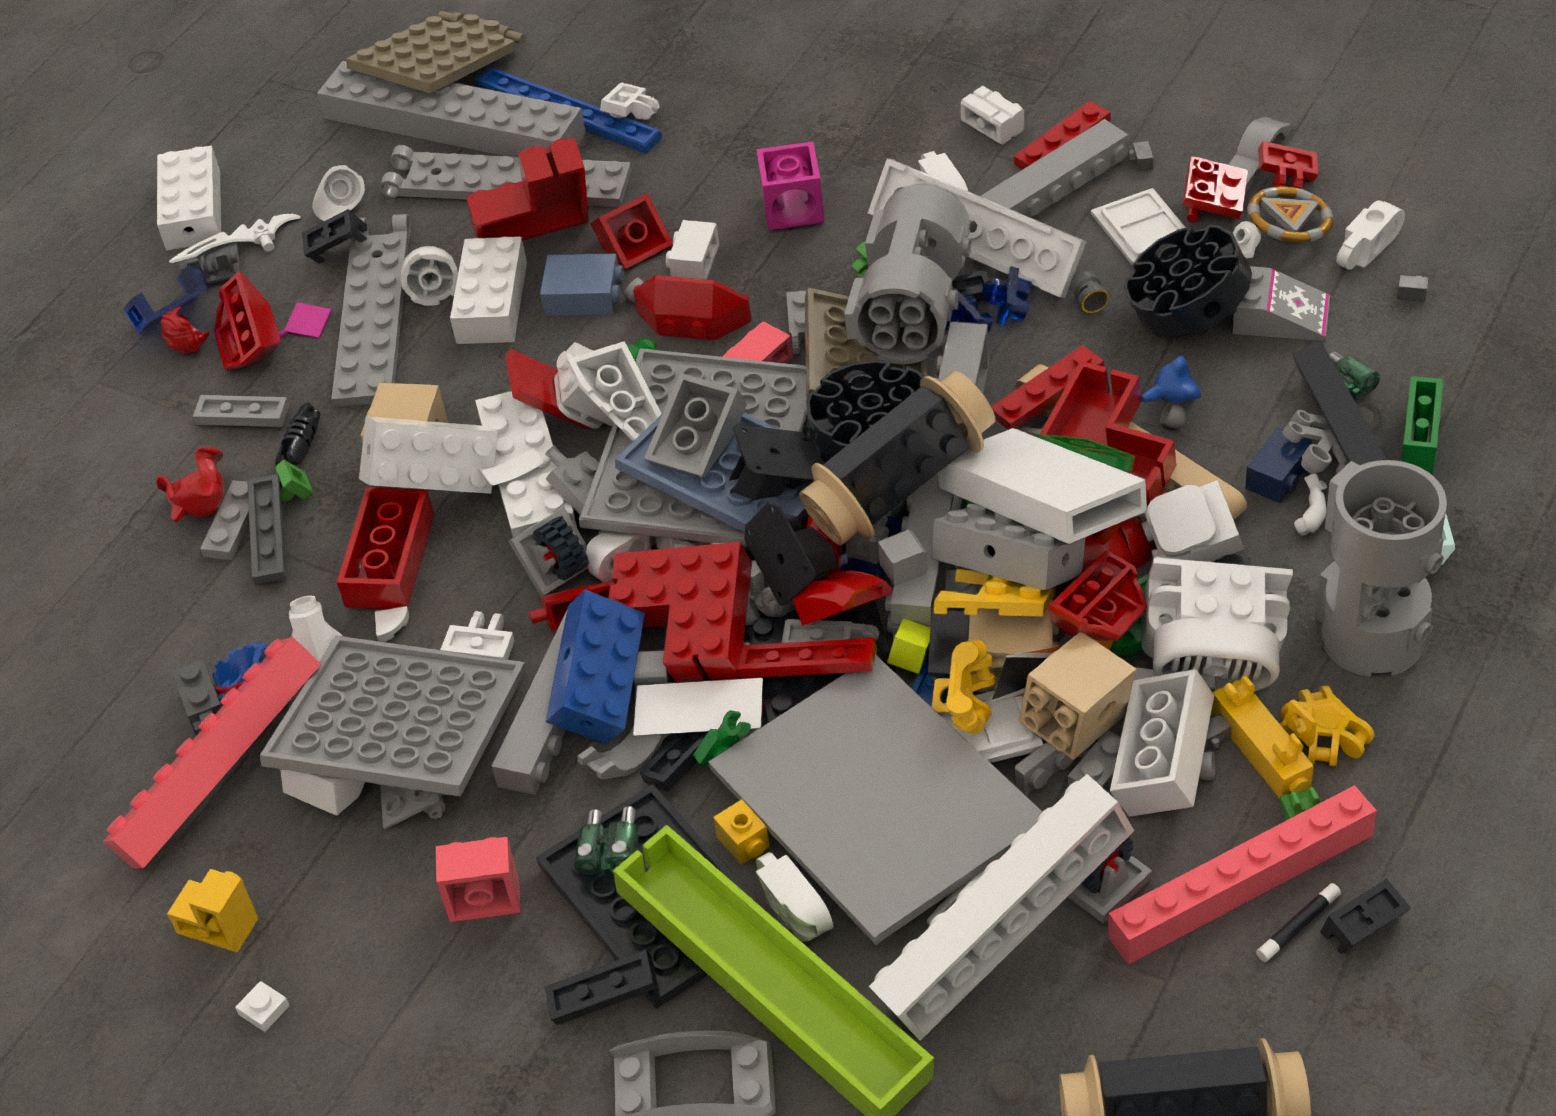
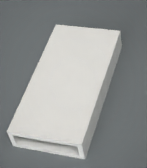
[938,428,1147,544]

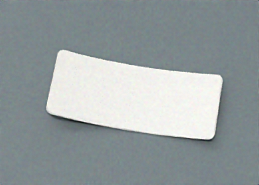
[481,448,544,485]

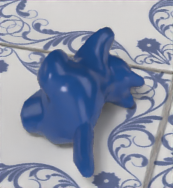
[1141,356,1202,404]

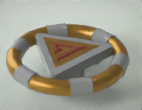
[1247,186,1334,243]

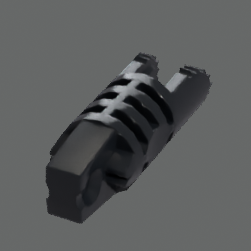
[275,402,321,466]

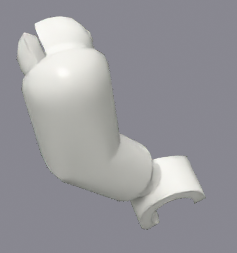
[1294,474,1327,536]

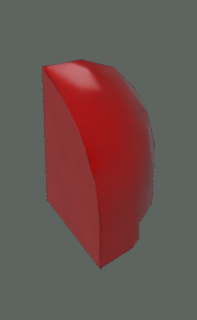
[1119,516,1153,569]

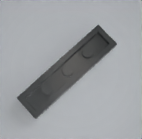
[247,474,287,585]

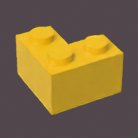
[167,869,259,953]

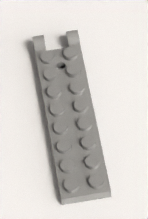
[379,145,632,207]
[331,214,411,407]

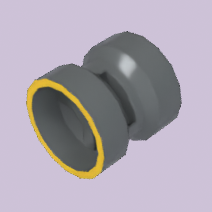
[1070,271,1109,313]

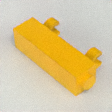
[1211,675,1314,799]

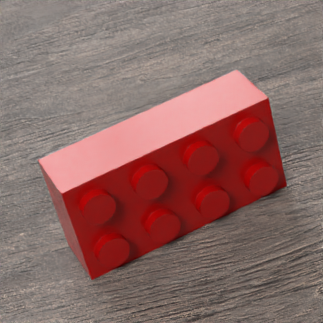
[337,487,434,609]

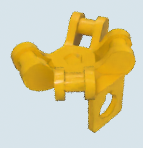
[932,639,995,734]
[1280,685,1375,767]

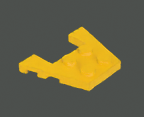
[934,566,1056,617]

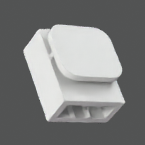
[554,342,614,429]
[1141,480,1245,562]

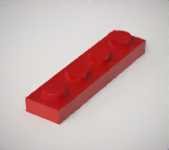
[1014,101,1111,169]
[991,345,1104,430]
[737,638,877,679]

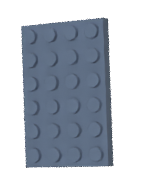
[615,412,826,535]

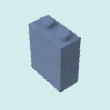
[540,254,624,316]

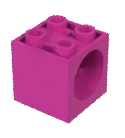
[756,141,825,230]

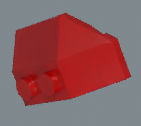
[214,271,281,371]
[633,275,752,340]
[1048,550,1147,641]

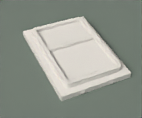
[1091,188,1186,266]
[931,691,1043,763]

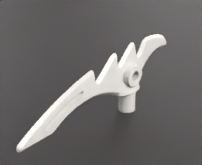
[169,214,301,263]

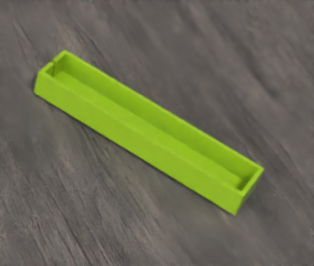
[613,825,934,1116]

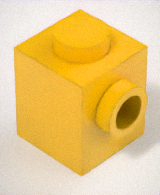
[713,799,770,865]

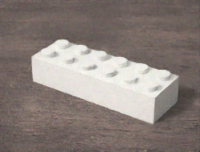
[475,391,577,537]

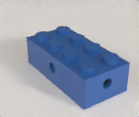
[545,590,645,745]

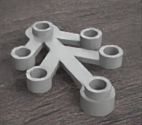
[1282,410,1348,474]

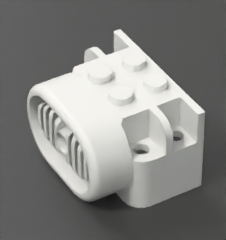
[1141,557,1293,692]

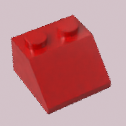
[590,193,673,270]

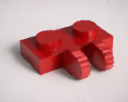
[1258,141,1318,189]

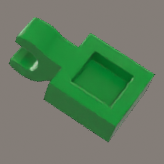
[693,710,751,765]

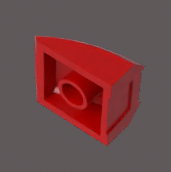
[793,571,893,626]

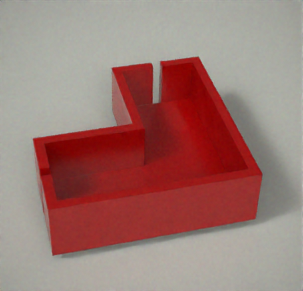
[466,137,589,241]
[1040,360,1177,507]
[609,542,752,683]

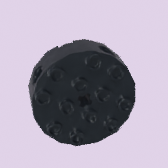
[1124,225,1252,337]
[806,360,924,462]

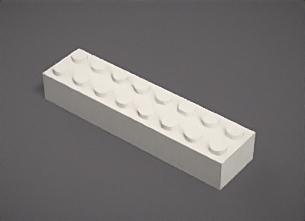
[869,774,1134,1041]

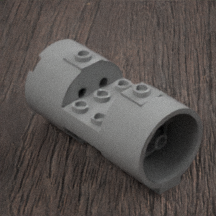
[844,184,971,364]
[1315,460,1447,677]

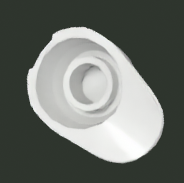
[312,165,365,221]

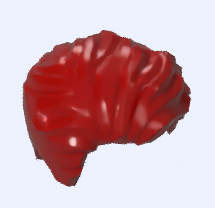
[161,306,209,355]

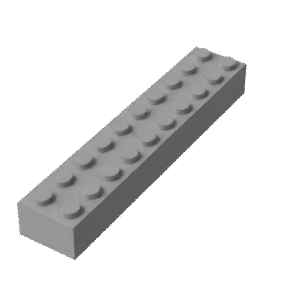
[317,61,586,157]

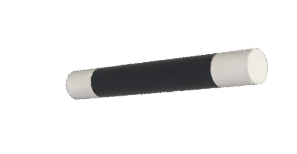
[1256,883,1341,962]

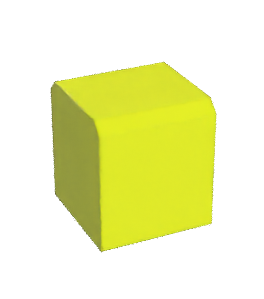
[887,618,931,674]

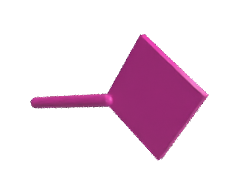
[279,302,332,338]

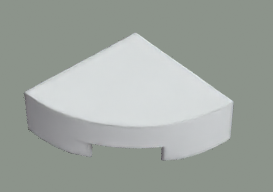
[375,606,409,642]

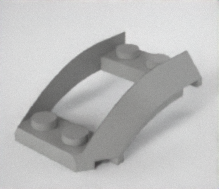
[608,1030,776,1116]

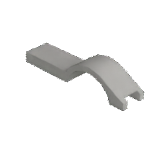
[1228,116,1292,194]
[577,682,686,780]

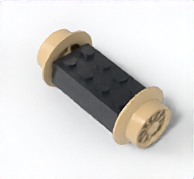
[799,371,995,546]
[1059,1038,1311,1116]

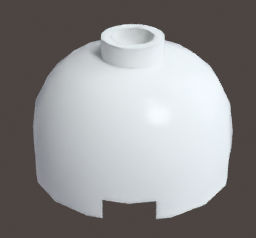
[400,246,458,306]

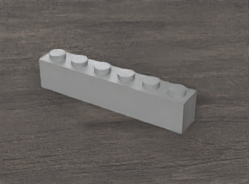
[980,119,1128,218]
[492,611,567,795]

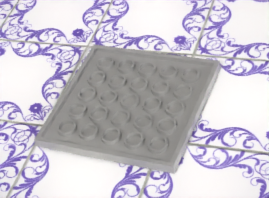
[260,636,525,797]

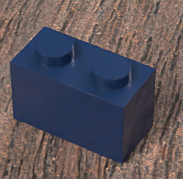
[1245,426,1312,503]

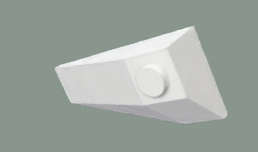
[567,341,662,441]

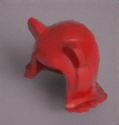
[155,447,224,522]

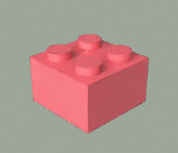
[436,837,521,922]

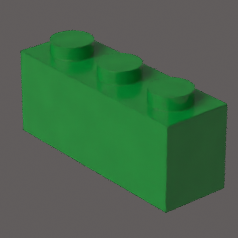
[1401,376,1443,475]

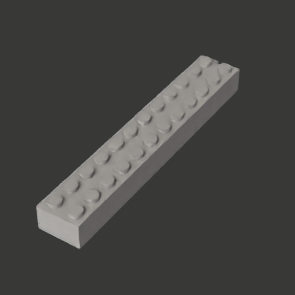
[885,322,989,650]

